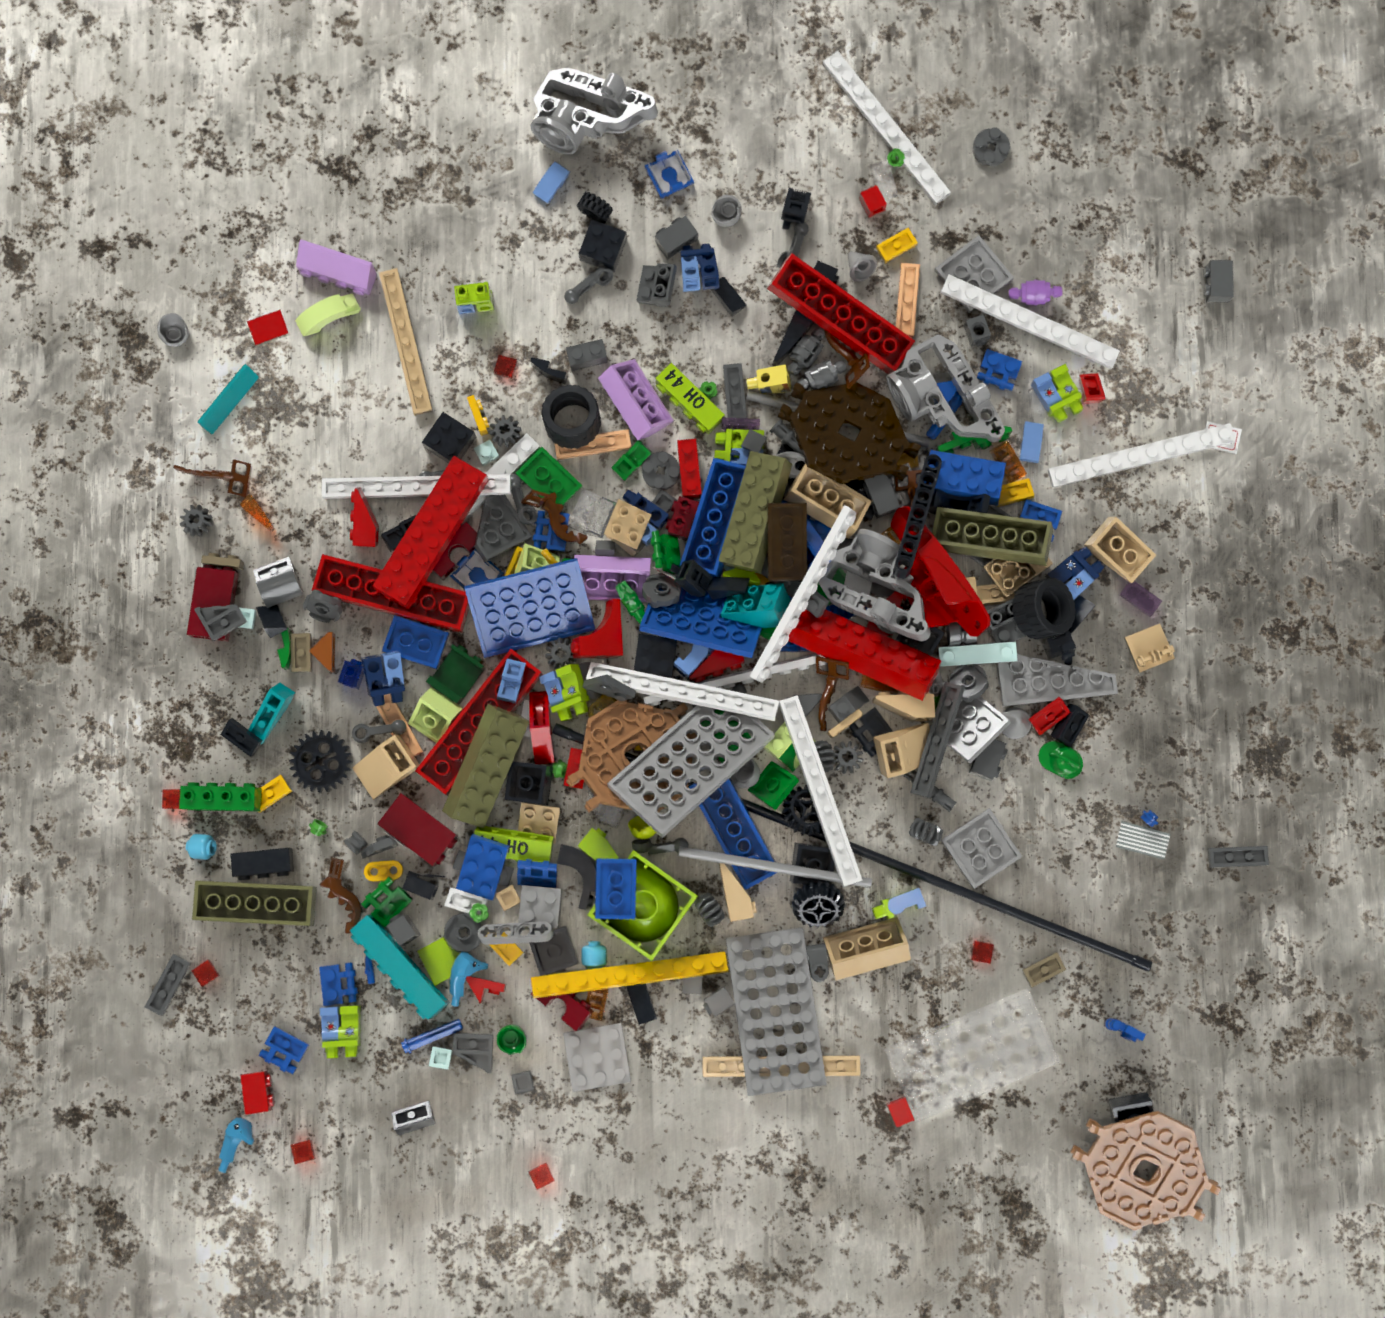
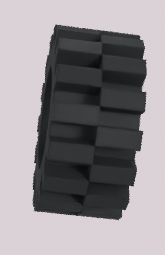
[577,192,613,224]

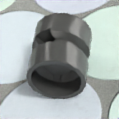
[946,622,977,646]

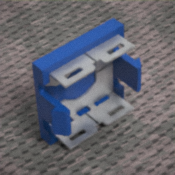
[644,150,694,199]
[450,549,504,590]

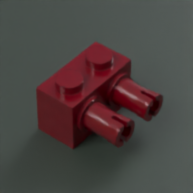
[666,496,699,541]

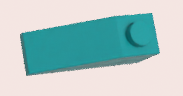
[248,682,296,744]

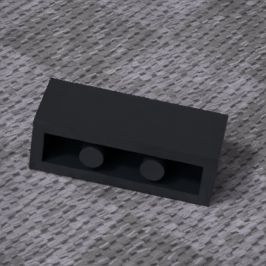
[230,848,294,881]

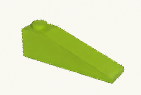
[578,828,619,861]

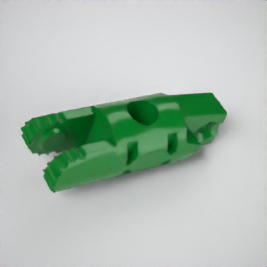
[615,580,645,624]

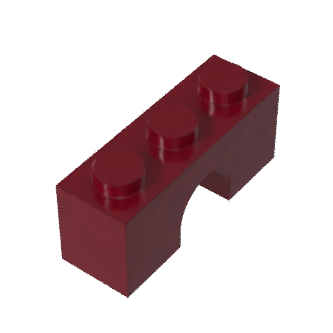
[433,522,477,581]
[531,993,594,1031]

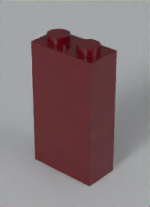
[187,565,239,642]
[377,793,458,867]

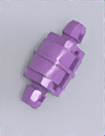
[1009,279,1062,306]

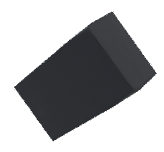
[707,577,750,600]

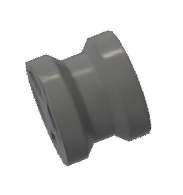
[343,830,368,855]

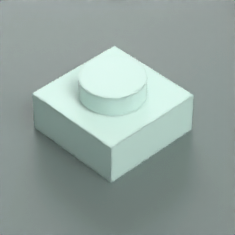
[473,440,499,466]
[239,608,256,629]
[429,1046,453,1070]

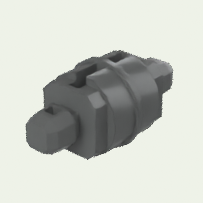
[788,328,824,376]
[797,360,847,390]

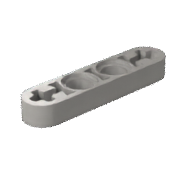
[478,922,554,945]

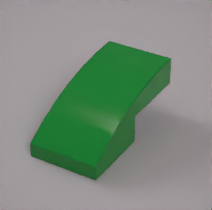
[611,440,653,481]
[277,627,292,670]

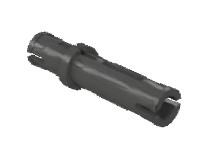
[904,770,957,812]

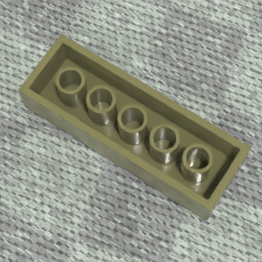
[719,451,792,574]
[932,507,1053,566]
[442,704,530,828]
[192,881,317,926]

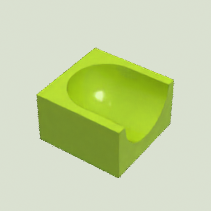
[588,850,698,961]

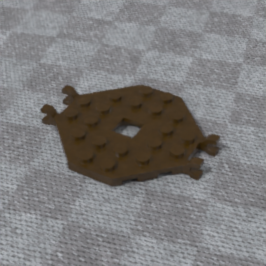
[778,382,921,484]

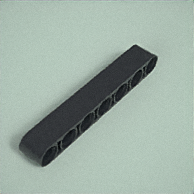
[893,454,942,579]

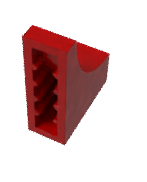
[570,599,623,658]
[529,691,555,764]

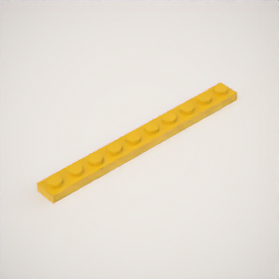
[531,952,728,998]

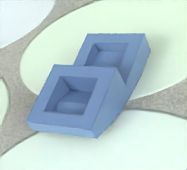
[533,161,570,203]
[1019,421,1044,463]
[497,659,526,704]

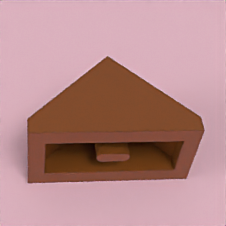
[309,632,335,672]

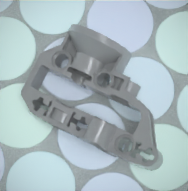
[530,68,658,155]
[886,335,1005,443]
[819,529,931,641]

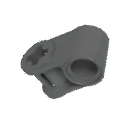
[806,943,829,982]

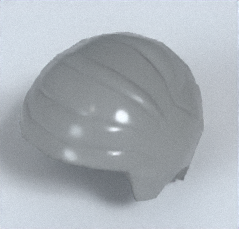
[711,195,742,227]
[157,313,189,347]
[730,758,760,788]

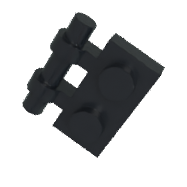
[848,707,893,758]

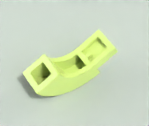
[295,293,361,337]

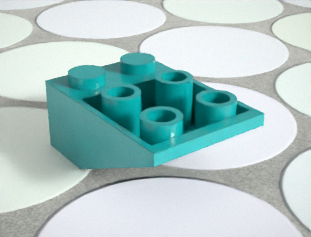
[720,583,790,628]

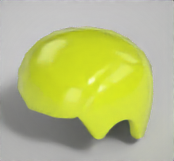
[628,816,657,839]

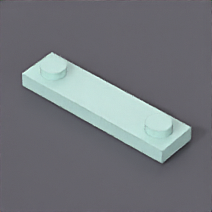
[939,641,1018,666]

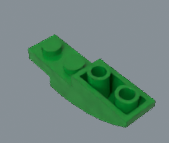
[935,426,1013,454]

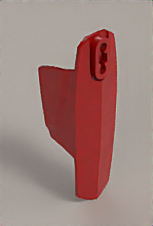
[891,506,990,637]

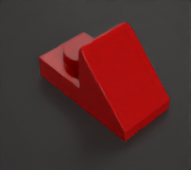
[1079,373,1105,404]
[466,976,507,1003]

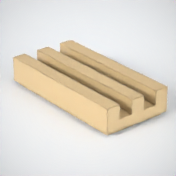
[827,709,863,739]

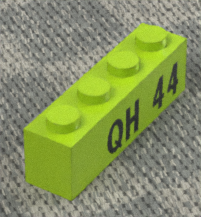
[655,363,725,435]
[474,826,554,862]

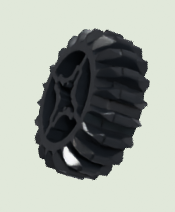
[782,785,823,837]
[792,881,845,929]

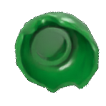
[497,1025,527,1055]

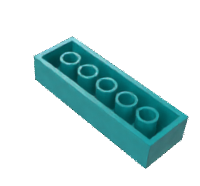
[350,915,450,1020]

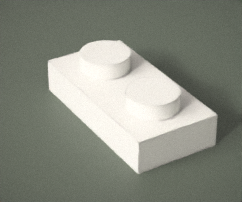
[444,887,488,915]

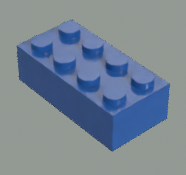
[924,450,1006,506]

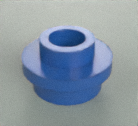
[1141,810,1159,827]

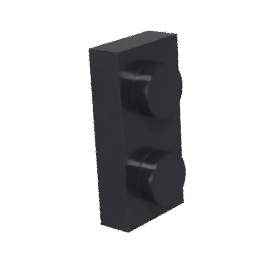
[220,718,263,757]

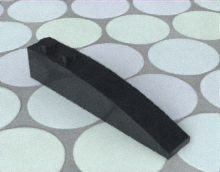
[773,261,840,366]

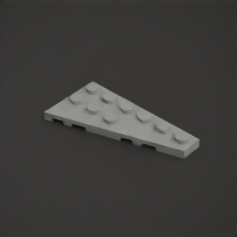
[997,654,1118,707]

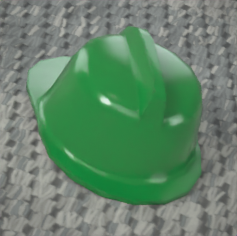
[1038,741,1083,779]

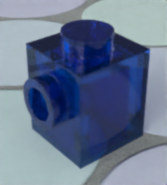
[338,659,364,690]

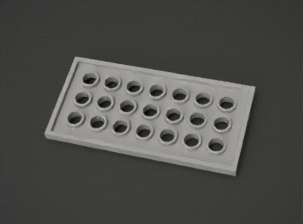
[607,686,775,838]
[726,927,827,1096]

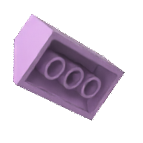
[296,239,377,295]
[598,359,674,440]
[574,555,651,602]

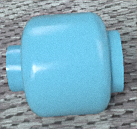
[186,834,217,860]
[582,941,607,970]

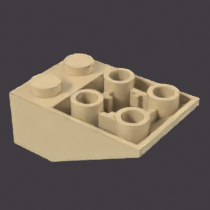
[984,557,1053,597]
[872,691,935,722]
[873,722,930,778]
[352,734,420,800]

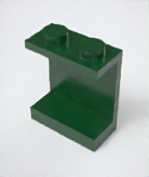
[426,644,486,705]

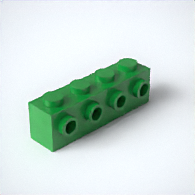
[179,782,262,812]

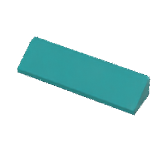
[197,364,259,434]

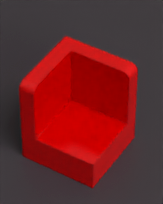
[859,185,887,218]
[886,1096,915,1127]

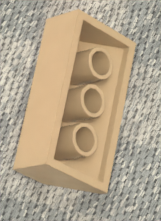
[784,463,872,539]
[823,917,911,980]

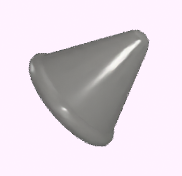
[848,251,877,282]
[1002,707,1031,739]

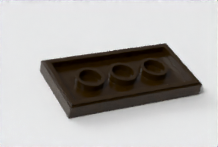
[767,503,807,581]

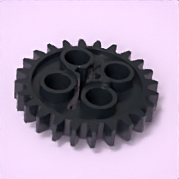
[289,730,353,793]

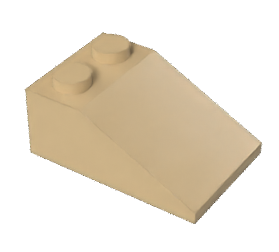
[1084,517,1156,583]
[719,863,757,922]

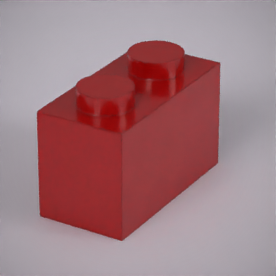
[240,1070,275,1115]

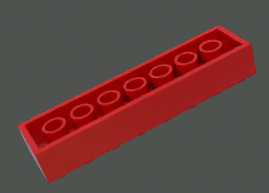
[767,253,915,375]
[373,456,489,609]
[311,554,470,633]
[788,609,942,701]
[415,649,543,796]

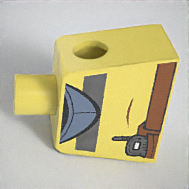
[747,365,791,394]

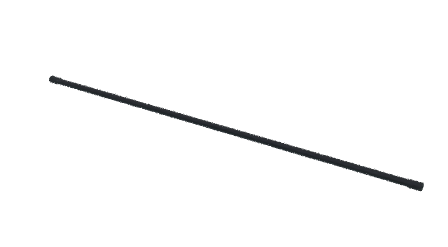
[552,723,1152,972]

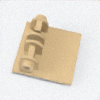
[604,499,651,550]
[1125,624,1175,673]
[518,802,560,844]

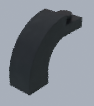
[923,489,991,515]
[557,844,596,910]

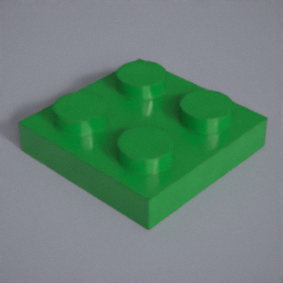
[748,760,800,810]

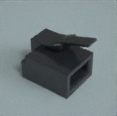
[781,187,811,230]
[670,560,713,597]
[1043,631,1076,665]
[402,871,446,901]

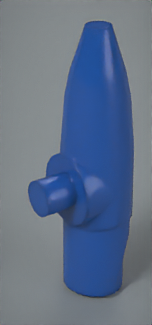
[365,956,375,984]

